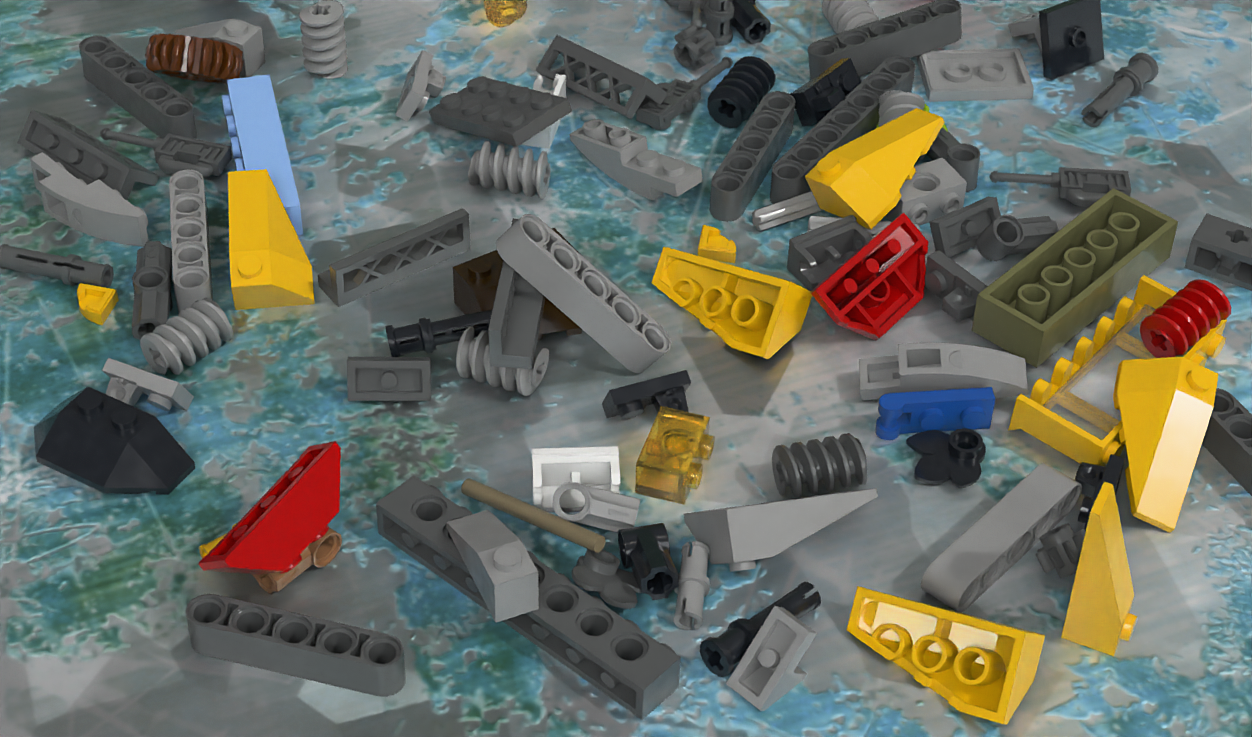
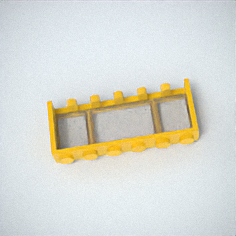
[1008,275,1227,466]

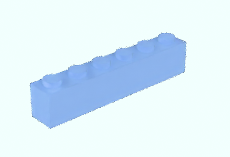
[221,74,303,235]

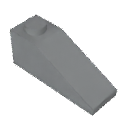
[173,18,265,78]
[446,510,539,623]

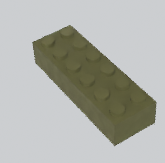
[972,188,1178,368]

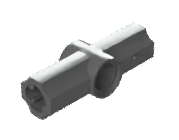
[132,241,173,339]

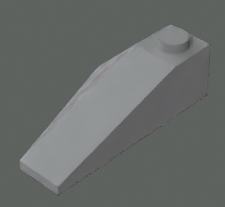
[684,488,878,572]

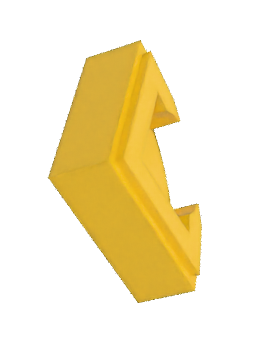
[698,225,736,263]
[77,283,119,325]

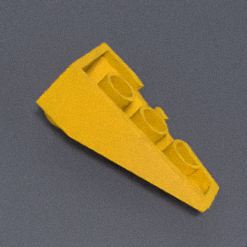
[805,108,945,230]
[228,169,315,310]
[651,246,812,359]
[1113,357,1218,533]
[1061,482,1137,656]
[846,586,1045,725]

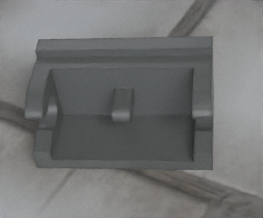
[787,215,872,291]

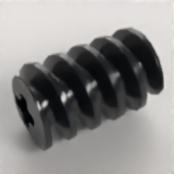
[707,56,776,128]

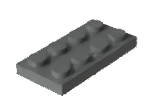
[429,76,572,147]

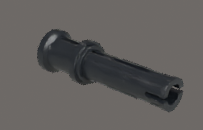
[385,309,493,357]
[700,582,821,677]

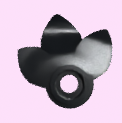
[906,428,986,489]

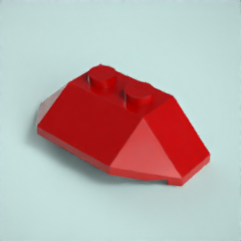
[811,212,928,341]
[198,441,341,575]

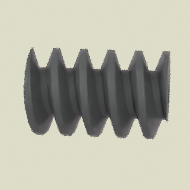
[772,433,867,497]

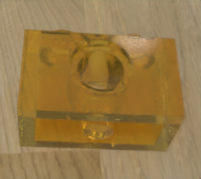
[635,406,715,505]

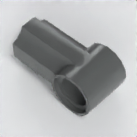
[926,127,980,192]
[976,215,1059,261]

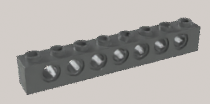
[376,475,681,720]

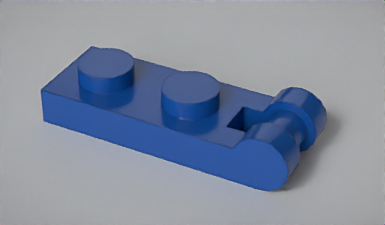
[875,387,995,440]

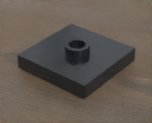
[1039,0,1104,79]

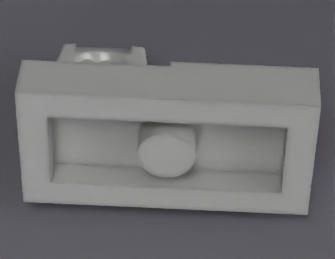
[395,50,446,121]
[102,358,194,411]

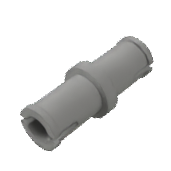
[673,541,710,630]

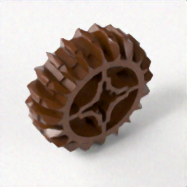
[145,33,243,84]

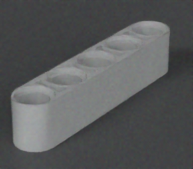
[169,170,213,313]
[496,214,671,373]
[921,463,1082,613]

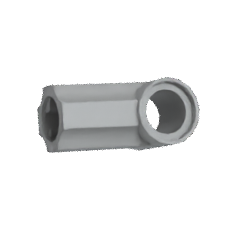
[552,482,641,533]

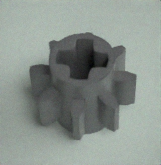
[673,24,716,70]
[1035,523,1086,578]

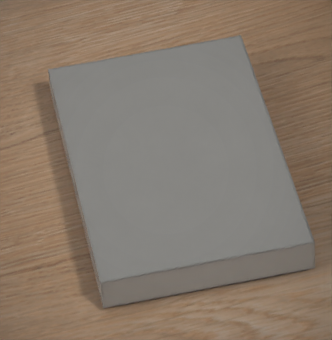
[917,48,1034,102]

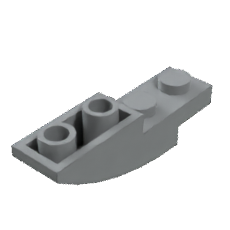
[569,119,703,200]
[30,152,149,247]
[859,343,1029,400]

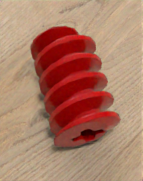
[1140,279,1231,358]

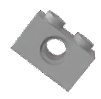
[885,158,967,225]

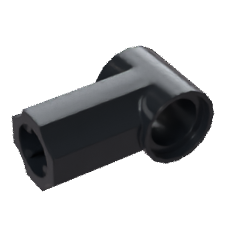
[730,0,771,44]
[618,523,679,600]

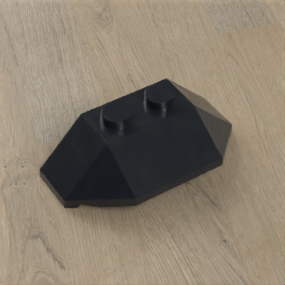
[34,387,195,495]

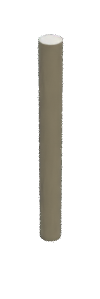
[461,478,606,553]

